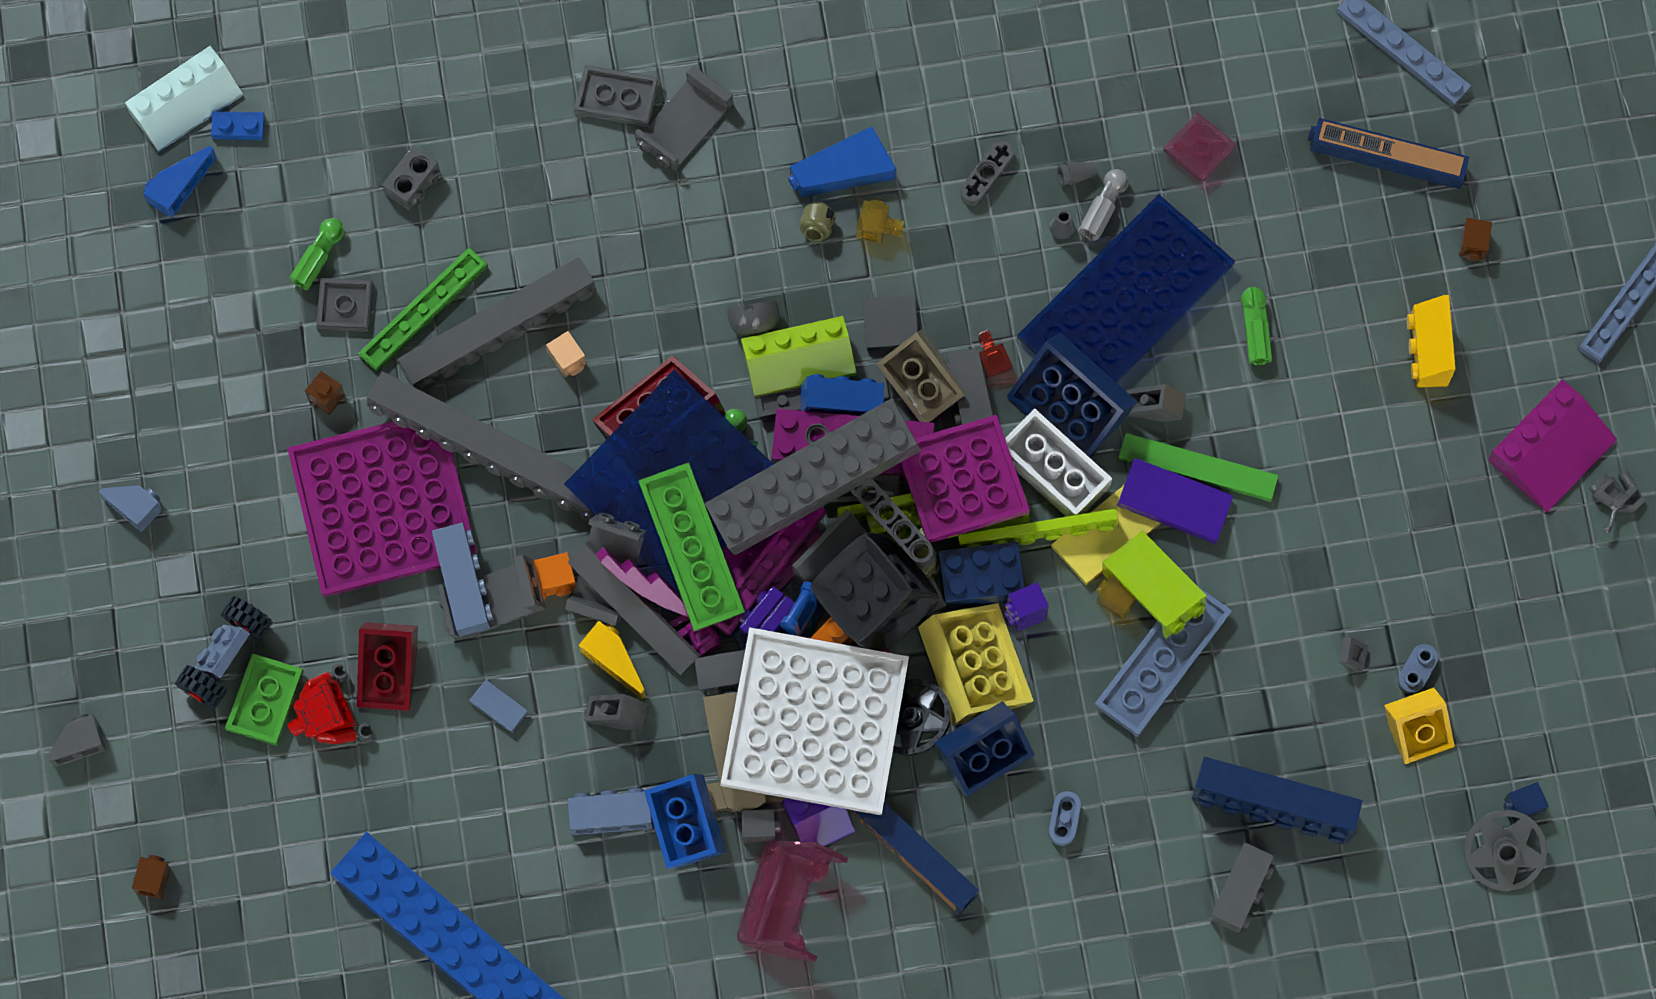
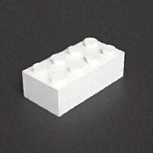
[1005,409,1112,517]

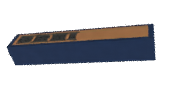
[1308,118,1469,189]
[846,802,979,915]

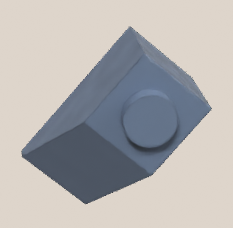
[99,485,163,532]

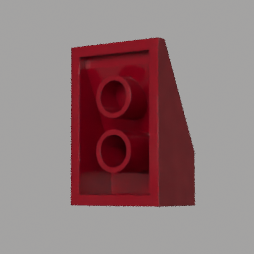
[356,622,418,711]

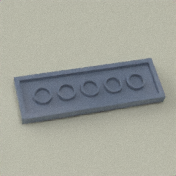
[1094,587,1232,737]

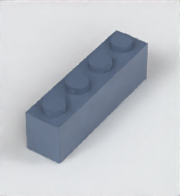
[432,522,493,637]

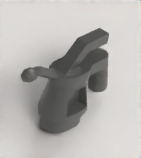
[1589,470,1646,534]

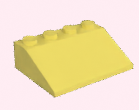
[918,603,1034,725]

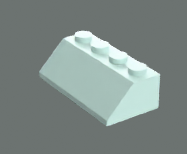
[125,46,243,152]

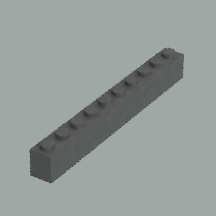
[367,371,617,522]

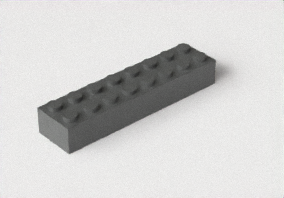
[705,398,921,555]

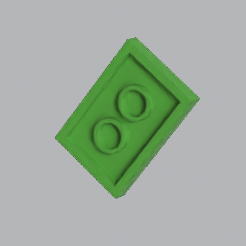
[225,654,304,746]

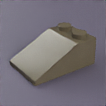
[876,330,965,423]

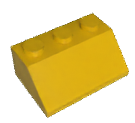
[1407,295,1455,388]

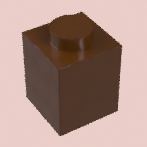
[1459,218,1492,261]
[305,370,345,415]
[132,855,171,899]

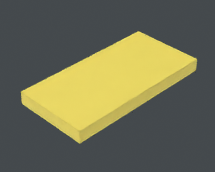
[1051,485,1162,586]

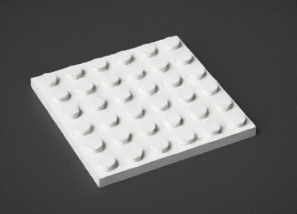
[720,628,909,815]

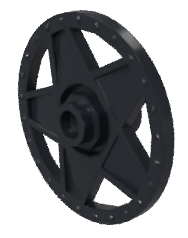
[893,679,952,756]

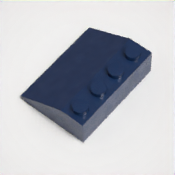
[1007,333,1138,458]

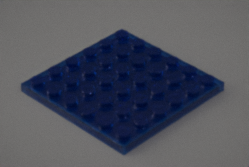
[564,370,774,595]

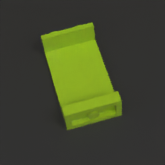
[1102,530,1206,638]

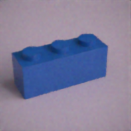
[801,374,884,416]

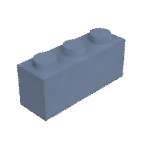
[568,788,652,836]

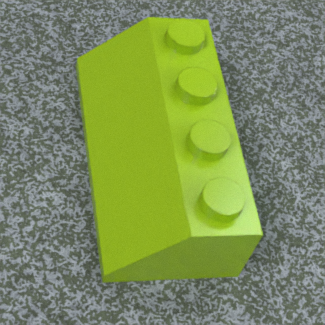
[741,316,857,398]

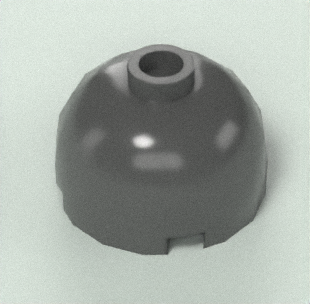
[727,301,779,337]

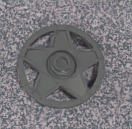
[1464,809,1547,891]

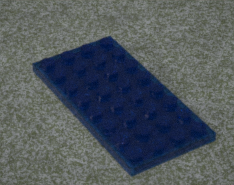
[1017,194,1235,383]

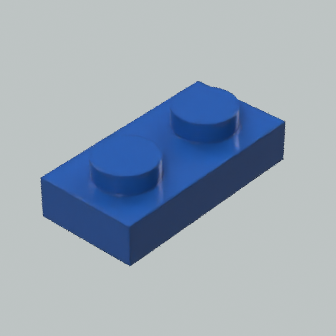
[211,112,265,140]

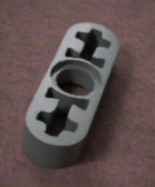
[961,141,1014,206]

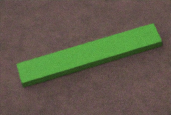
[358,247,488,373]
[1118,433,1278,502]

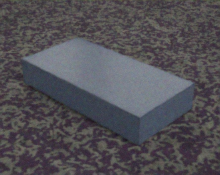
[469,680,528,733]

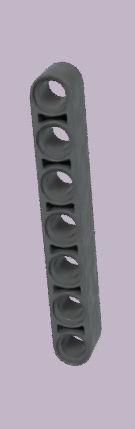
[805,423,936,568]

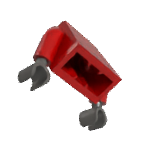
[288,664,373,744]

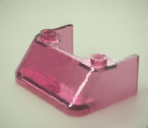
[737,841,848,961]

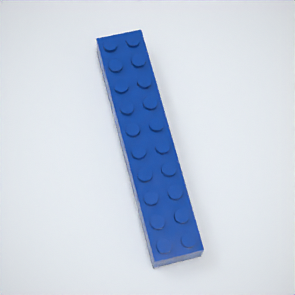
[330,832,564,999]

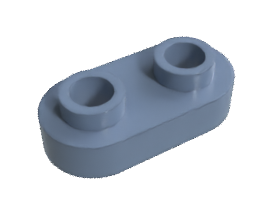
[1397,644,1438,695]
[1048,791,1081,846]

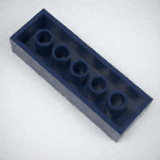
[1191,756,1363,844]

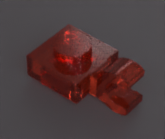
[978,330,1013,378]

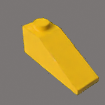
[579,621,646,700]

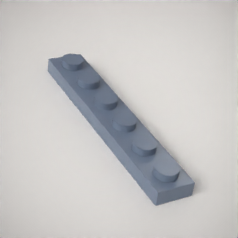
[1336,0,1471,107]

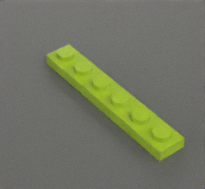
[958,509,1119,548]

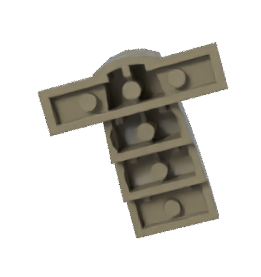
[703,692,787,813]

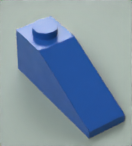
[143,146,217,218]

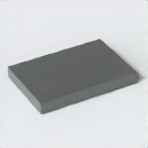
[574,65,660,127]

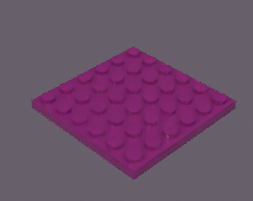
[287,421,478,598]

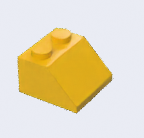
[1384,688,1455,764]

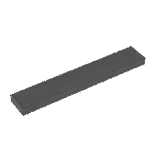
[568,542,700,675]

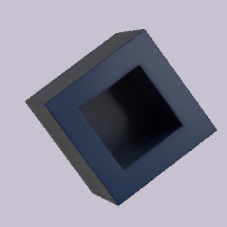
[1503,782,1549,823]

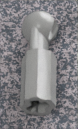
[1078,169,1129,242]

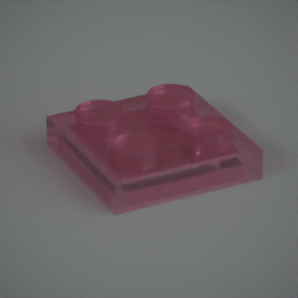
[1163,112,1237,183]

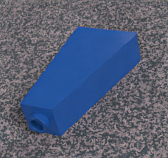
[788,126,896,197]

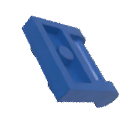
[780,582,824,638]

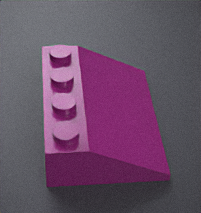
[1488,379,1617,513]

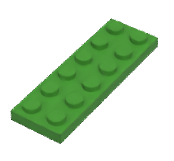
[638,462,745,632]

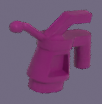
[669,615,722,657]

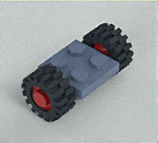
[175,596,273,709]

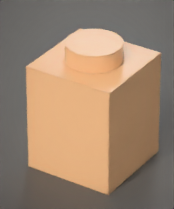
[546,331,587,378]

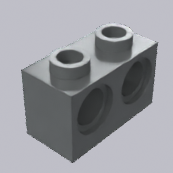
[382,146,440,211]

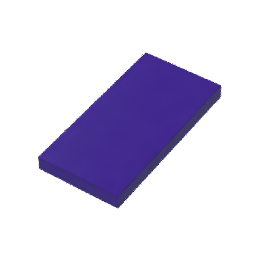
[1117,458,1233,544]

